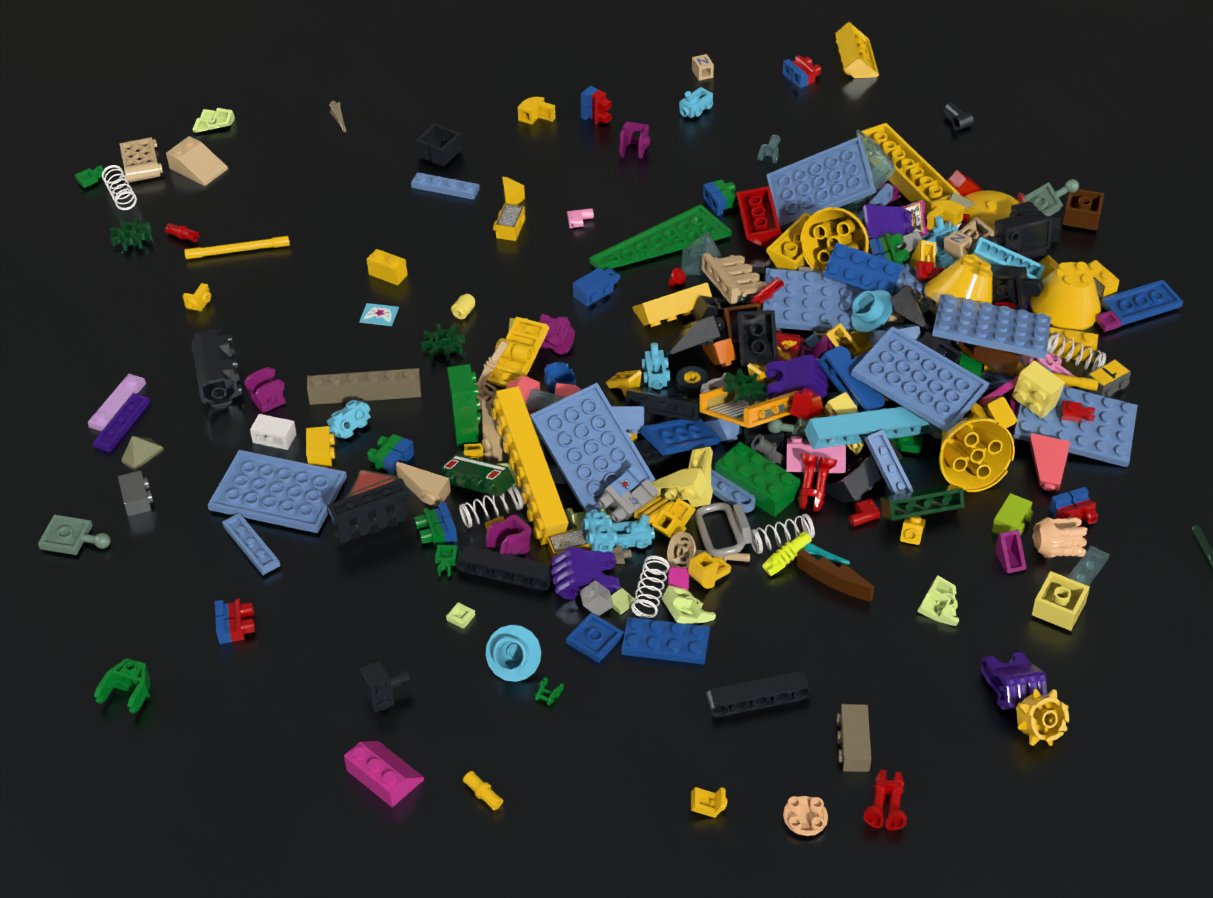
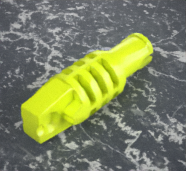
[762,531,812,576]

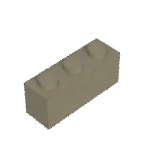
[836,704,871,772]

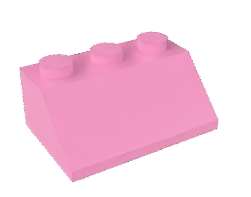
[786,436,846,473]

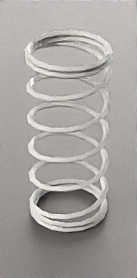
[102,165,137,210]
[1047,332,1106,371]
[459,485,523,528]
[751,514,815,554]
[631,556,670,618]

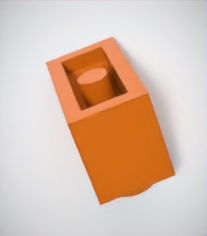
[702,338,737,367]

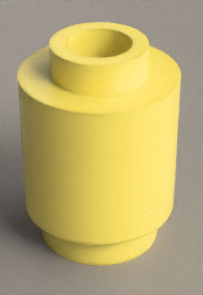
[451,294,475,319]

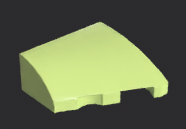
[193,108,235,133]
[917,576,959,626]
[662,586,716,624]

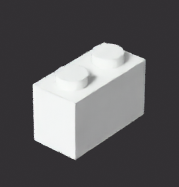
[250,414,296,450]

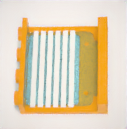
[700,386,797,428]

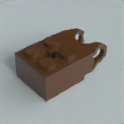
[958,342,1031,377]

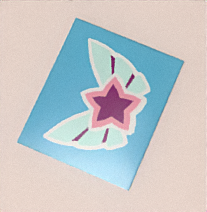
[359,303,399,326]

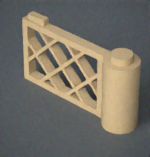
[120,137,163,183]

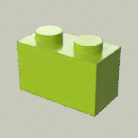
[992,493,1034,535]

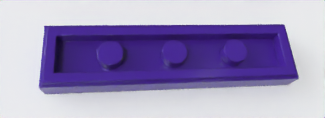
[93,393,150,452]

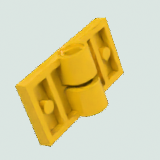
[487,317,549,388]

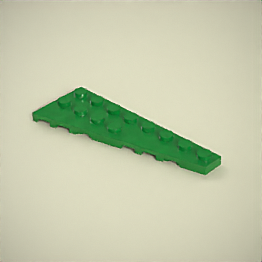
[589,204,731,271]

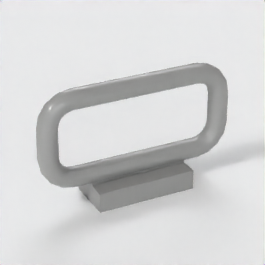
[694,502,752,557]

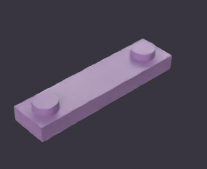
[88,374,146,431]

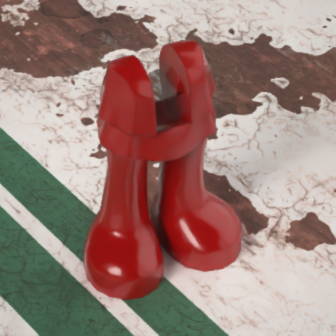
[798,453,837,511]
[863,769,907,830]

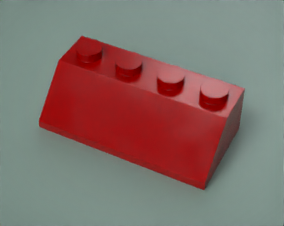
[736,186,781,249]

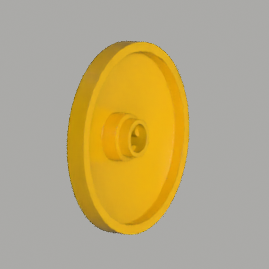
[964,191,1019,230]

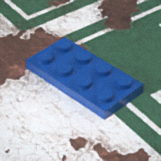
[823,242,904,296]
[1101,280,1183,326]
[640,418,721,456]
[621,617,710,665]

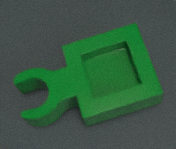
[75,166,107,188]
[435,545,458,577]

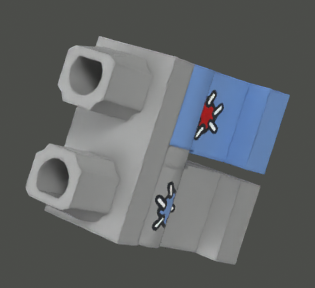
[597,464,659,523]

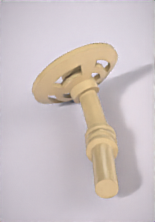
[474,340,509,410]
[667,532,750,568]

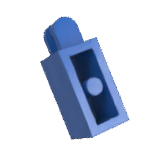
[573,267,620,307]

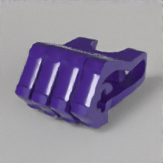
[765,355,828,399]
[551,547,621,600]
[981,651,1047,709]

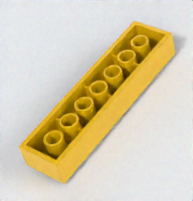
[858,123,960,215]
[491,386,569,545]

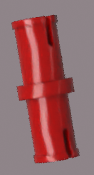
[165,223,199,242]
[750,277,784,305]

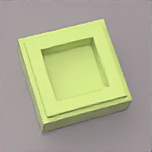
[611,588,636,615]
[446,603,475,629]

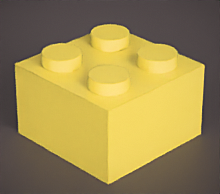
[1012,360,1065,419]
[1032,571,1090,631]

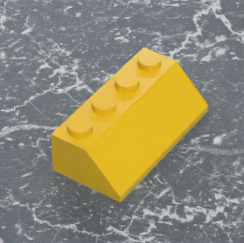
[835,22,879,78]
[766,212,812,271]
[632,282,712,327]
[1048,327,1098,363]

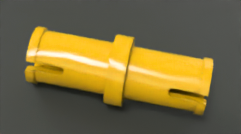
[463,771,503,810]

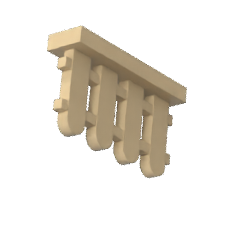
[701,253,767,304]

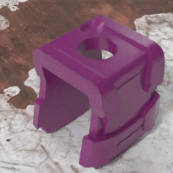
[619,122,650,159]
[539,314,575,355]
[244,367,286,414]
[486,514,532,556]

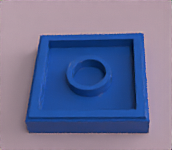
[566,612,624,663]

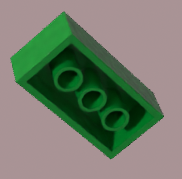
[447,364,483,448]
[715,442,800,517]

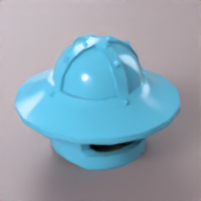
[851,290,893,333]
[486,625,541,682]

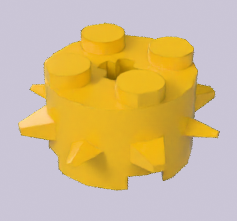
[1016,689,1069,746]

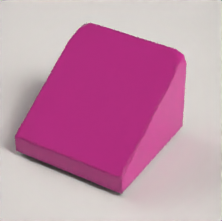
[668,567,689,591]

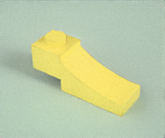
[688,447,713,507]

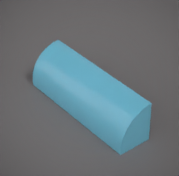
[970,237,1045,279]

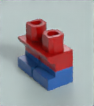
[783,55,821,89]
[581,86,611,125]
[1049,487,1098,527]
[215,598,255,644]

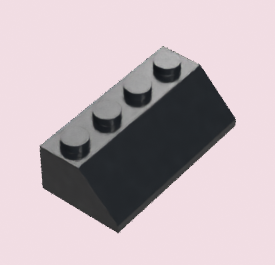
[824,438,903,503]

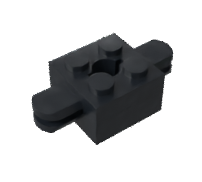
[990,265,1044,309]

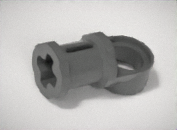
[751,434,786,467]

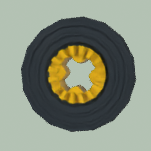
[676,366,709,395]

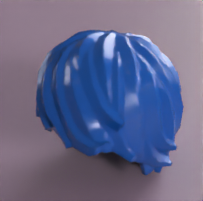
[544,362,577,395]

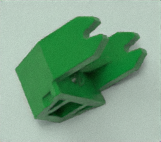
[94,658,150,713]

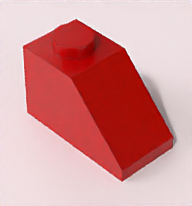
[947,170,983,197]
[790,388,824,420]

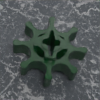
[110,217,153,251]
[420,324,466,361]
[723,369,768,406]

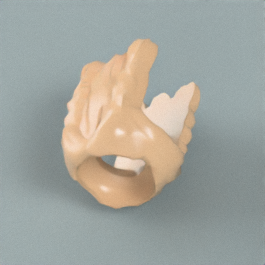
[1032,517,1087,558]

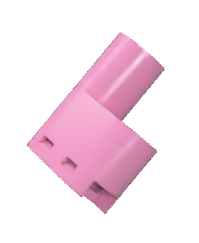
[567,208,594,228]

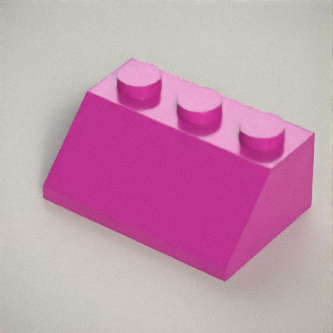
[344,741,424,807]

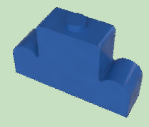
[818,346,885,413]

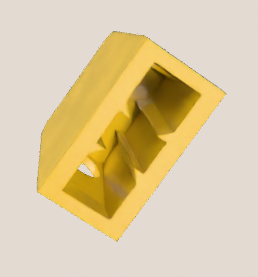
[821,323,861,355]

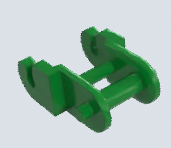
[535,677,564,706]

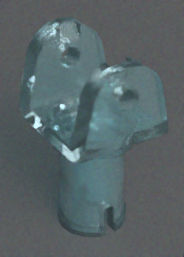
[758,135,781,164]

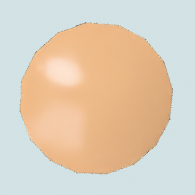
[783,796,828,836]

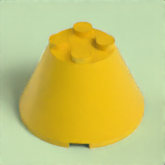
[800,207,869,273]
[924,254,993,308]
[1029,262,1101,331]
[939,418,1015,492]

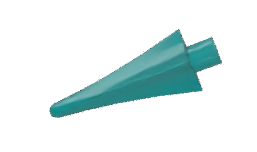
[799,543,850,565]

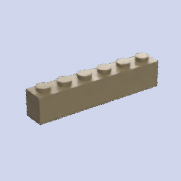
[307,368,421,405]

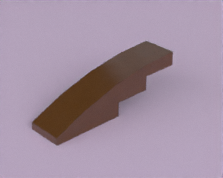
[797,549,874,602]

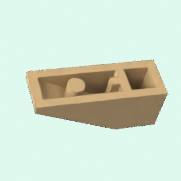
[396,462,451,507]

